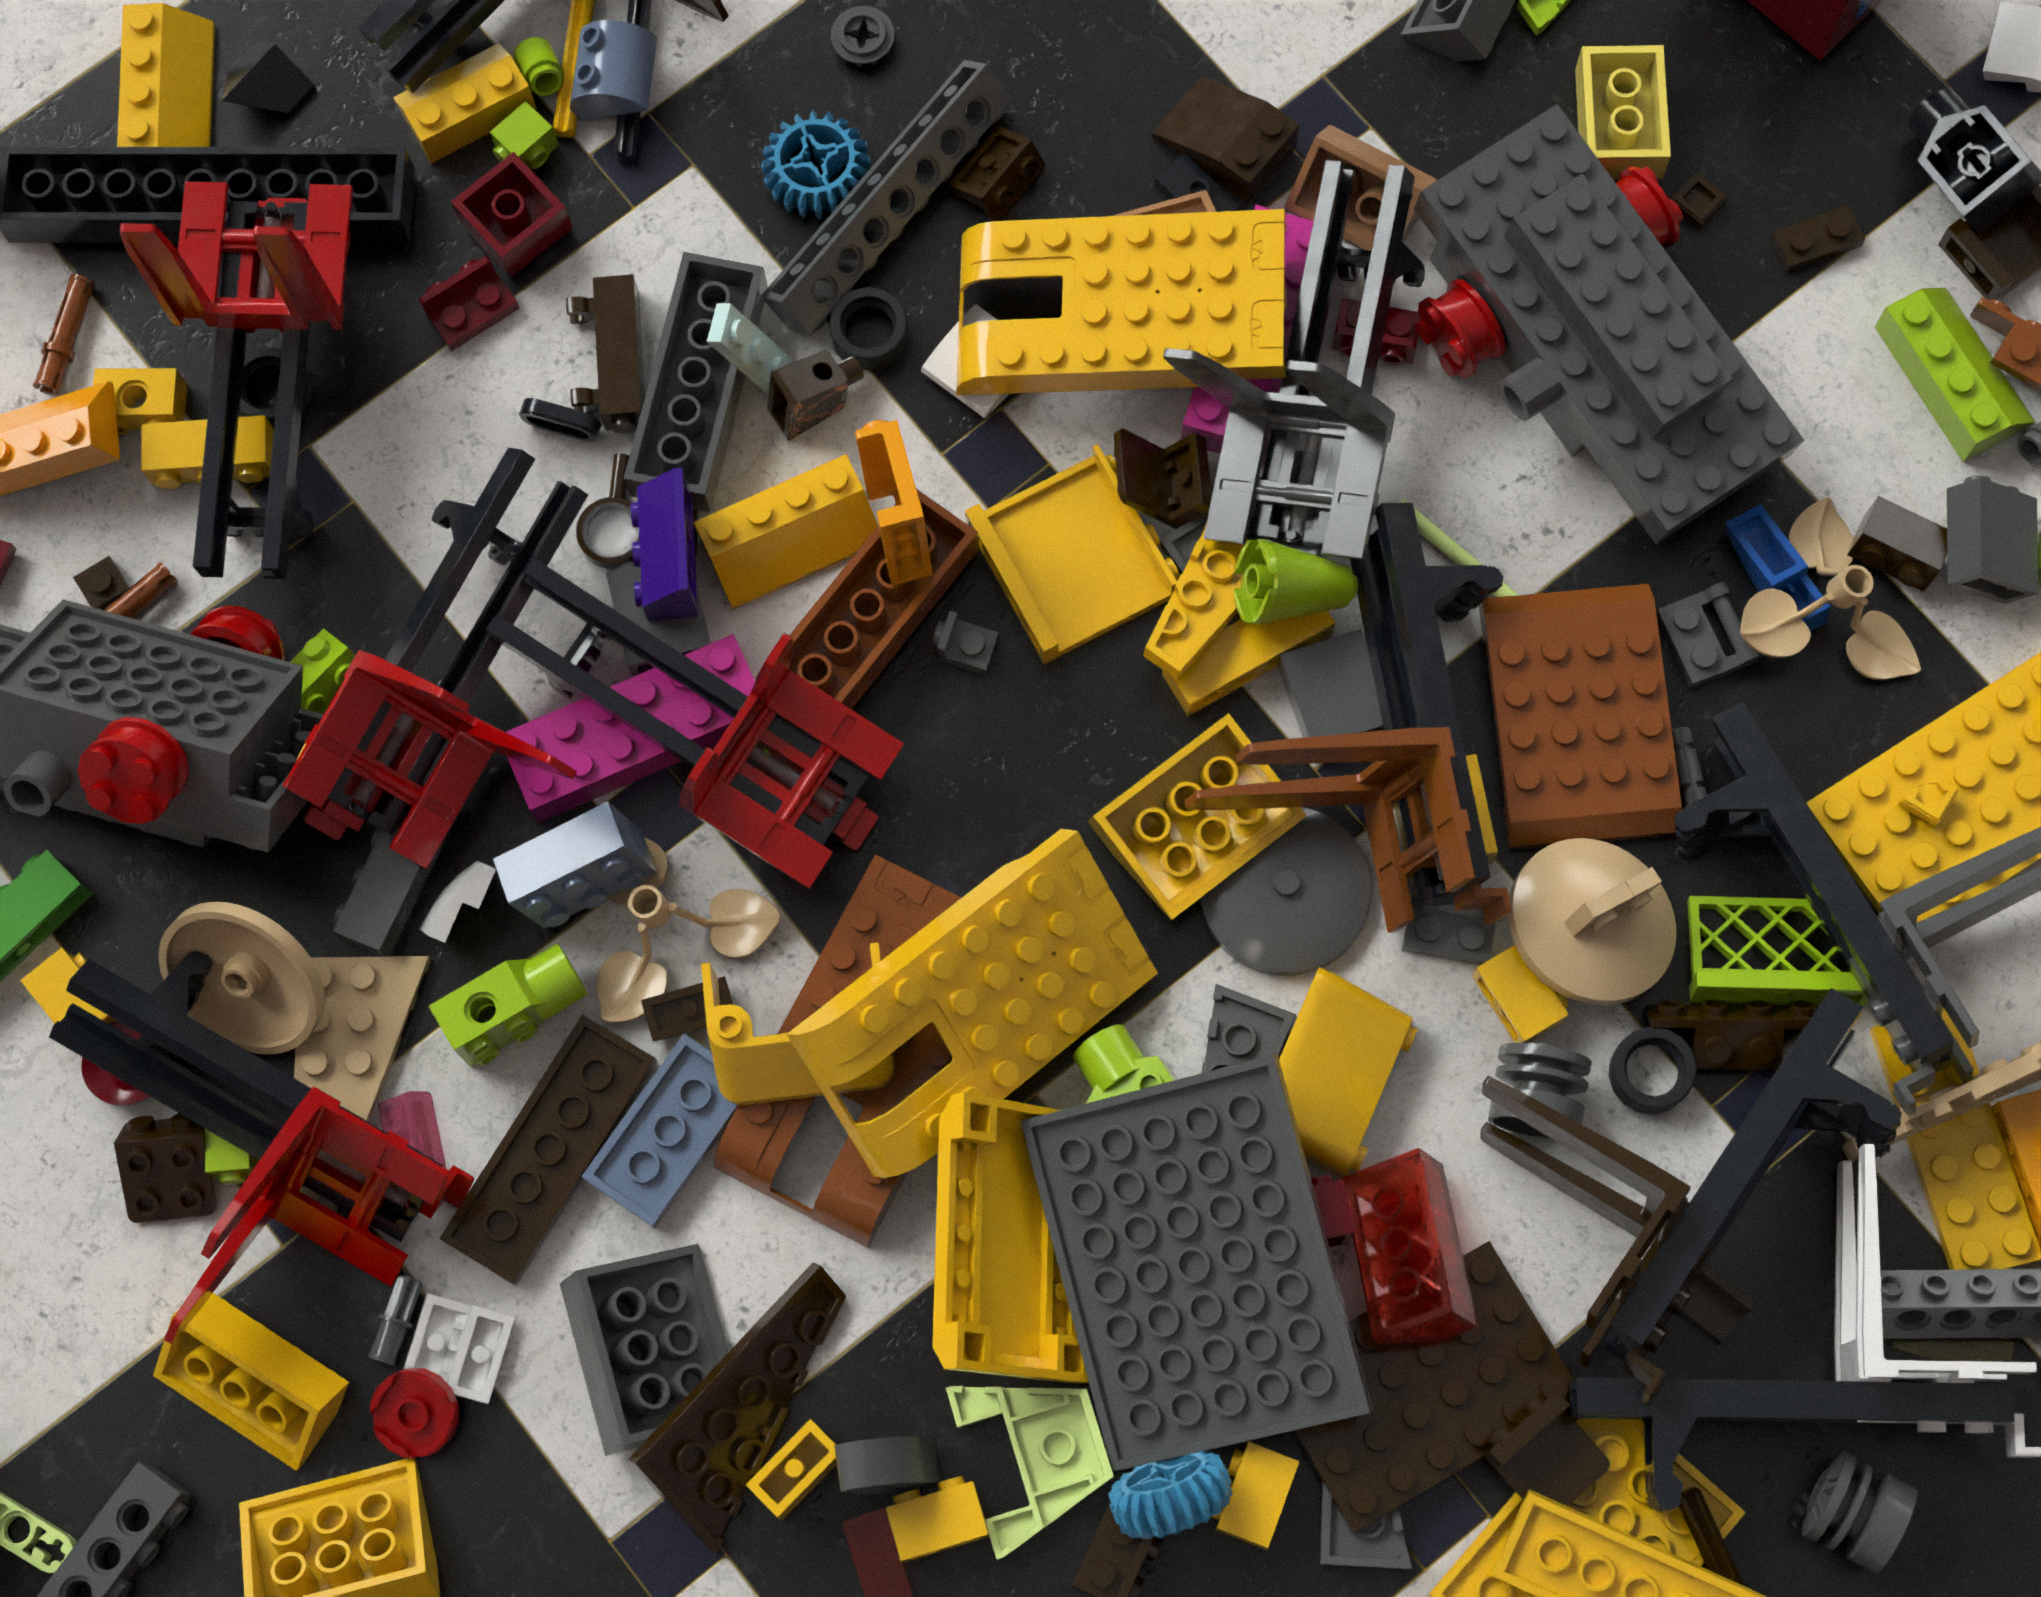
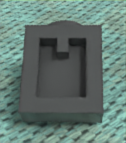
[932,611,999,675]

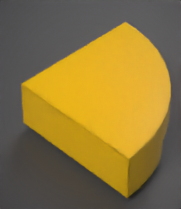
[1897,782,1960,827]

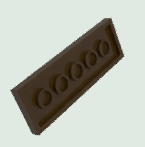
[439,1014,657,1286]

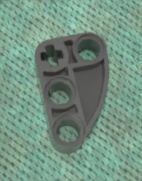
[835,1436,940,1496]

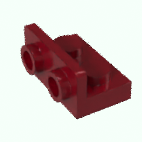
[418,256,520,352]
[1332,298,1420,365]

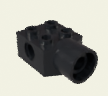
[1908,88,2041,234]

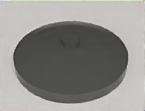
[1199,807,1372,976]

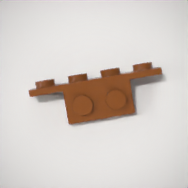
[1970,297,2041,392]

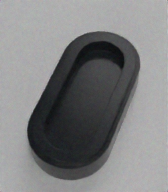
[519,398,602,442]

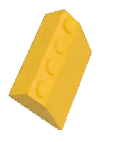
[1087,713,1307,920]
[239,1458,440,1597]

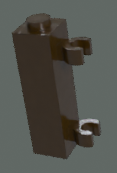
[566,274,645,433]

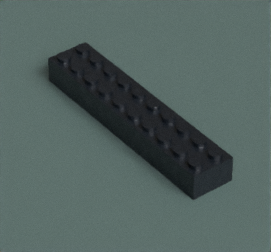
[0,147,415,243]

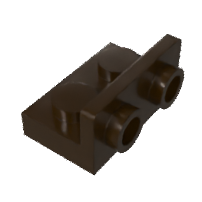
[948,125,1045,221]
[1072,1502,1164,1597]

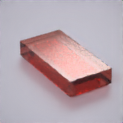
[842,1508,913,1597]

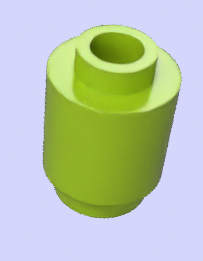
[513,37,563,96]

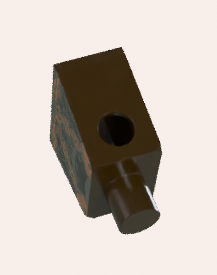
[767,350,864,441]

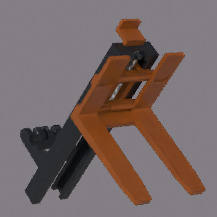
[1185,503,1512,933]

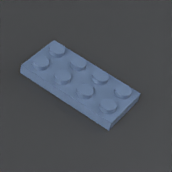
[581,1034,738,1228]

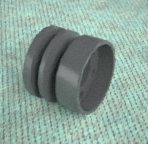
[1488,1043,1592,1139]
[1802,1450,1918,1573]

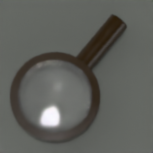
[576,453,639,569]

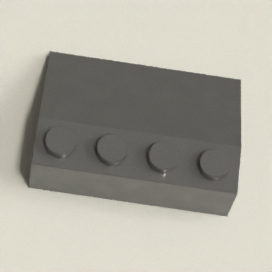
[559,1244,728,1456]

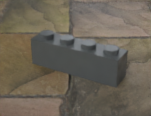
[333,783,459,957]

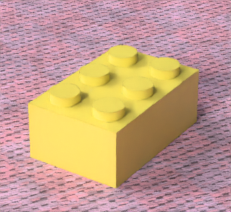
[1575,45,1671,179]

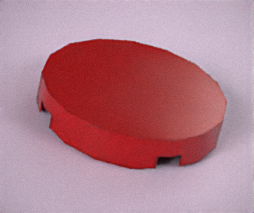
[370,1368,459,1458]

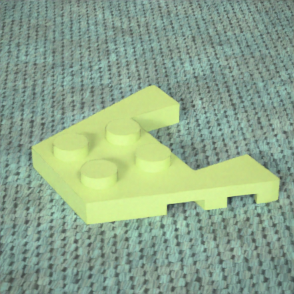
[946,1386,1114,1560]

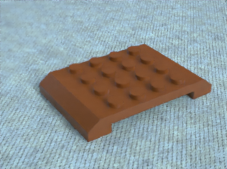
[1479,584,1682,850]

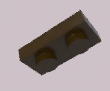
[1770,204,1865,273]
[641,976,733,1043]

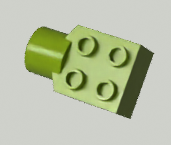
[429,943,589,1067]
[1073,1024,1178,1103]

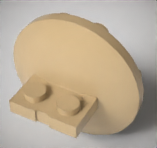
[1508,838,1676,1005]

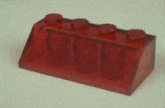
[1341,1148,1478,1343]

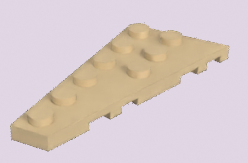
[294,956,432,1212]
[1842,1042,2041,1162]

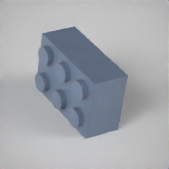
[493,801,657,929]

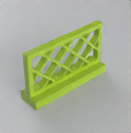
[1687,896,1869,1007]

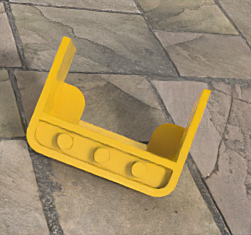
[701,942,895,1105]

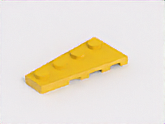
[1143,522,1249,680]

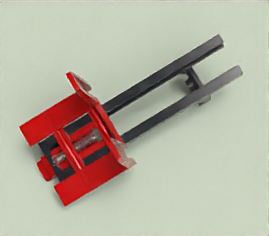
[120,181,353,579]
[282,447,588,869]
[486,558,904,889]
[49,950,474,1344]

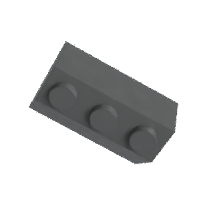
[1401,0,1515,62]

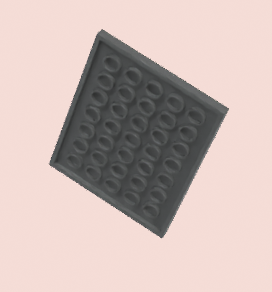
[1020,1054,1373,1472]

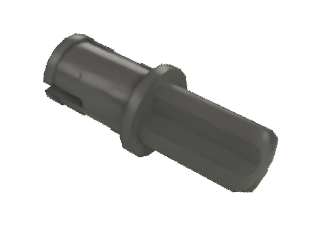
[368,1275,422,1366]

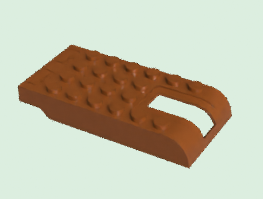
[714,854,961,1248]

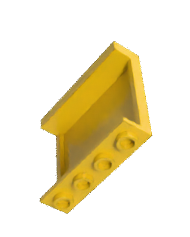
[965,444,1180,664]

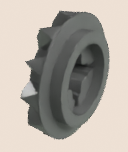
[831,6,895,68]

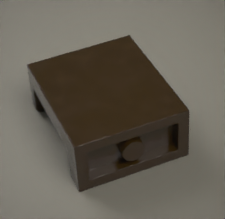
[1938,185,2041,300]

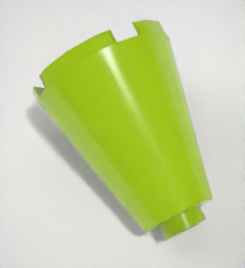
[1234,538,1358,624]

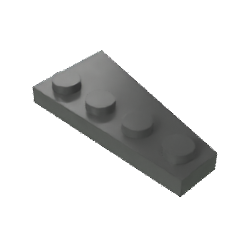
[1201,984,1297,1073]
[1320,1483,1412,1570]

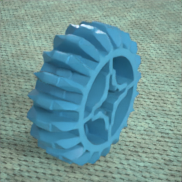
[761,110,871,220]
[1108,1450,1233,1540]

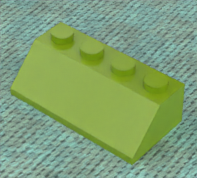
[1874,287,2035,462]

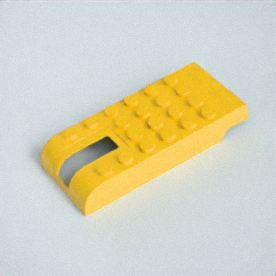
[956,209,1287,395]
[787,829,1158,1178]

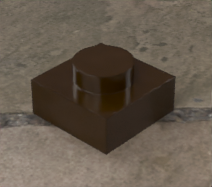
[73,556,130,610]

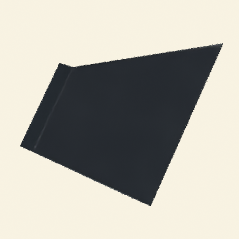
[221,41,316,117]

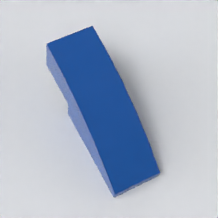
[1724,504,1831,632]

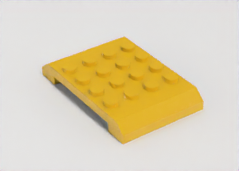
[932,1092,1089,1384]

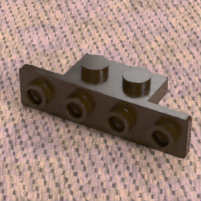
[1645,1000,1819,1070]

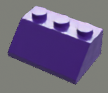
[630,468,699,621]

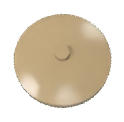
[158,902,325,1054]

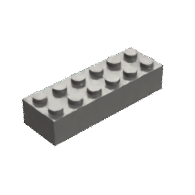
[623,252,768,512]

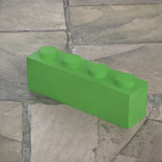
[0,849,93,982]

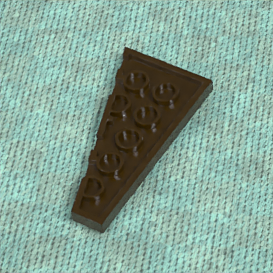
[628,1263,846,1554]

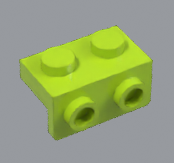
[290,628,355,715]

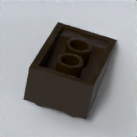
[1152,76,1300,205]

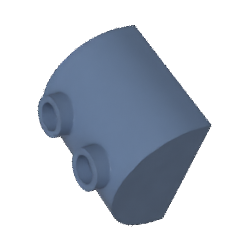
[570,20,657,121]

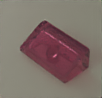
[378,1091,446,1169]

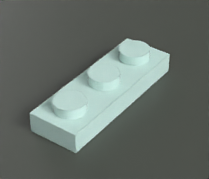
[707,303,793,394]

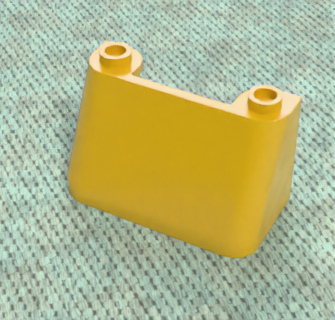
[1279,967,1418,1180]

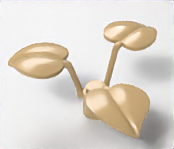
[1740,497,1921,680]
[596,838,781,1023]

